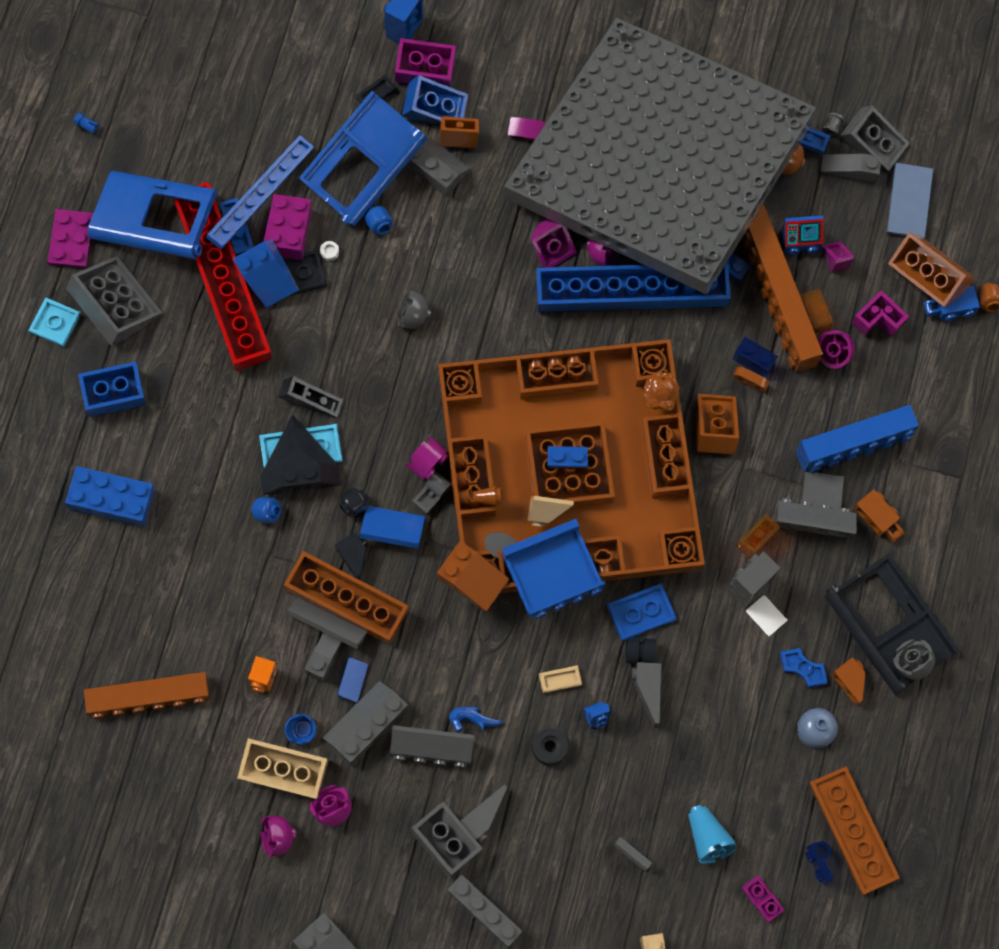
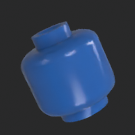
[365,206,393,235]
[251,497,281,523]

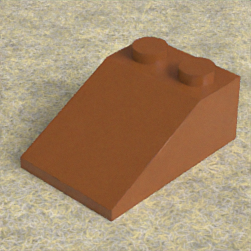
[696,394,739,454]
[437,541,509,612]

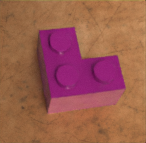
[851,290,909,336]

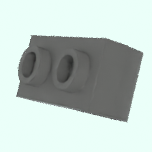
[412,472,452,515]

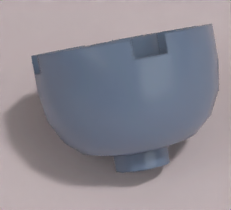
[797,708,838,749]

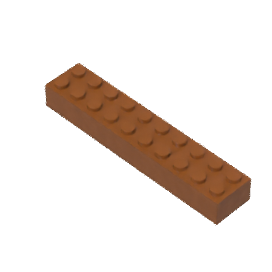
[741,204,823,373]

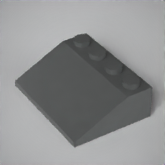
[66,256,162,346]

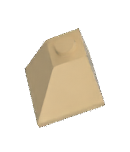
[528,496,574,527]

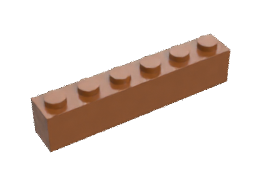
[84,672,210,719]

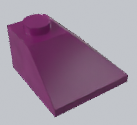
[530,219,577,268]

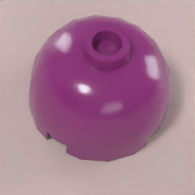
[587,239,619,266]
[818,330,855,369]
[310,785,352,827]
[261,815,296,858]

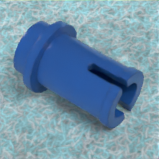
[73,113,99,134]

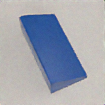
[338,657,368,703]

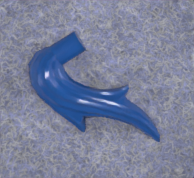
[449,707,503,733]

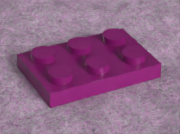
[47,209,94,269]

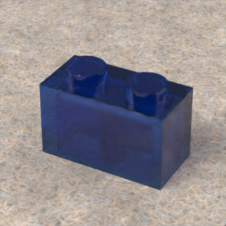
[732,337,778,378]

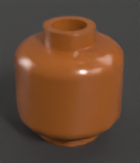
[977,283,999,312]

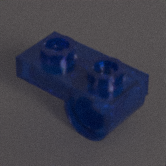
[805,841,834,885]

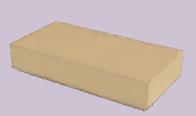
[539,665,582,694]

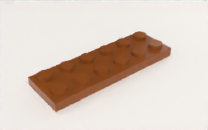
[809,766,900,895]

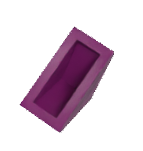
[823,241,854,273]

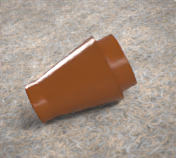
[473,486,503,506]

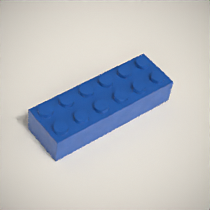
[796,405,919,473]

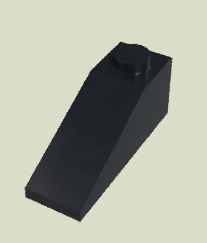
[278,376,343,418]

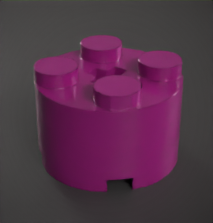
[405,436,449,481]

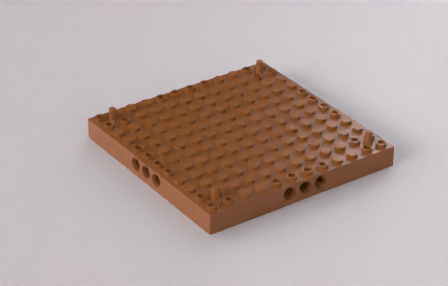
[438,339,705,594]

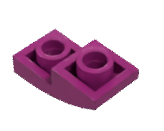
[508,117,547,141]
[741,875,784,922]

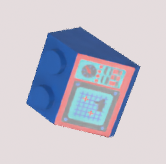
[780,215,824,255]

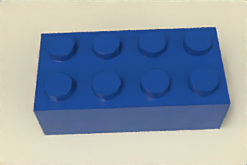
[65,466,155,527]

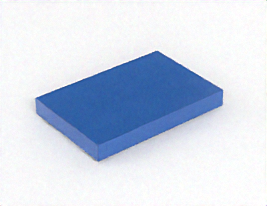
[360,506,425,548]
[606,583,677,642]

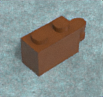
[853,489,904,543]

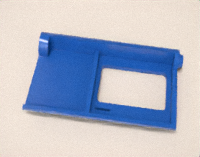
[299,91,428,226]
[88,170,218,259]

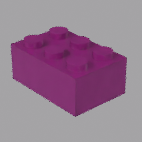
[395,38,456,87]
[264,194,313,260]

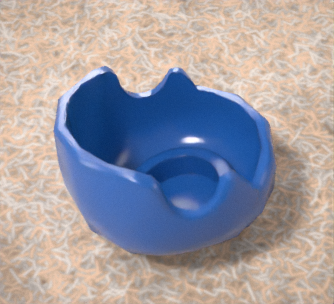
[285,714,317,745]

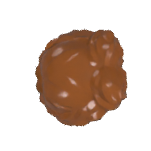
[644,372,680,411]

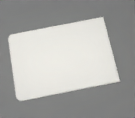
[746,595,787,636]

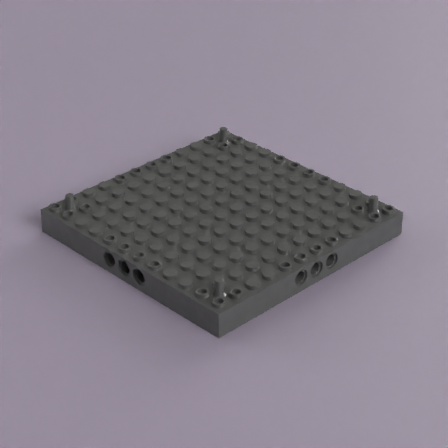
[504,18,816,294]

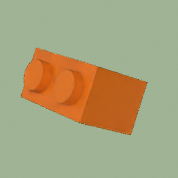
[248,656,277,694]

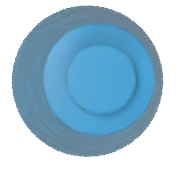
[688,805,737,865]

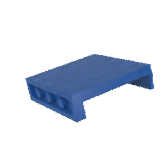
[501,519,605,619]

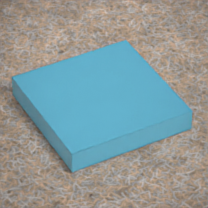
[28,297,81,347]

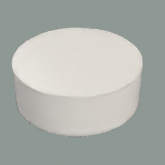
[320,241,339,261]

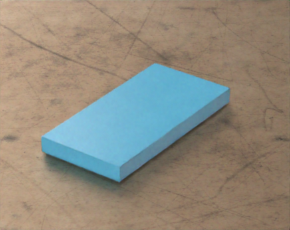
[259,424,343,468]

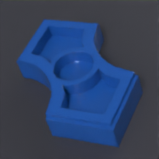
[779,648,828,688]

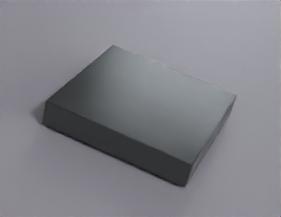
[801,471,844,510]

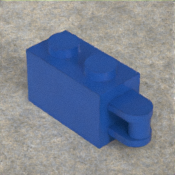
[923,286,980,321]

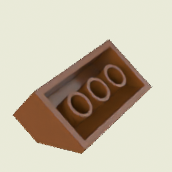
[888,232,975,307]

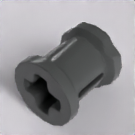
[822,112,845,137]

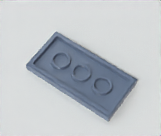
[886,163,933,238]

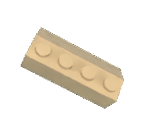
[238,738,329,799]

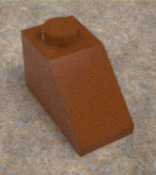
[831,657,865,706]

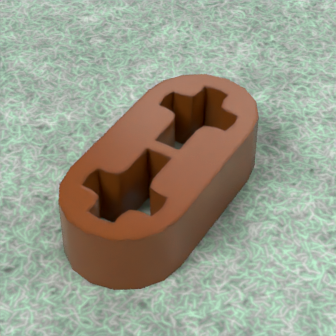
[733,367,770,392]

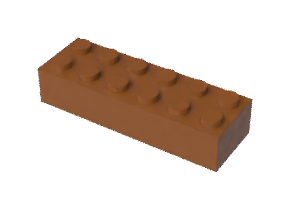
[284,551,409,645]

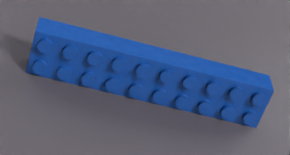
[535,263,731,312]

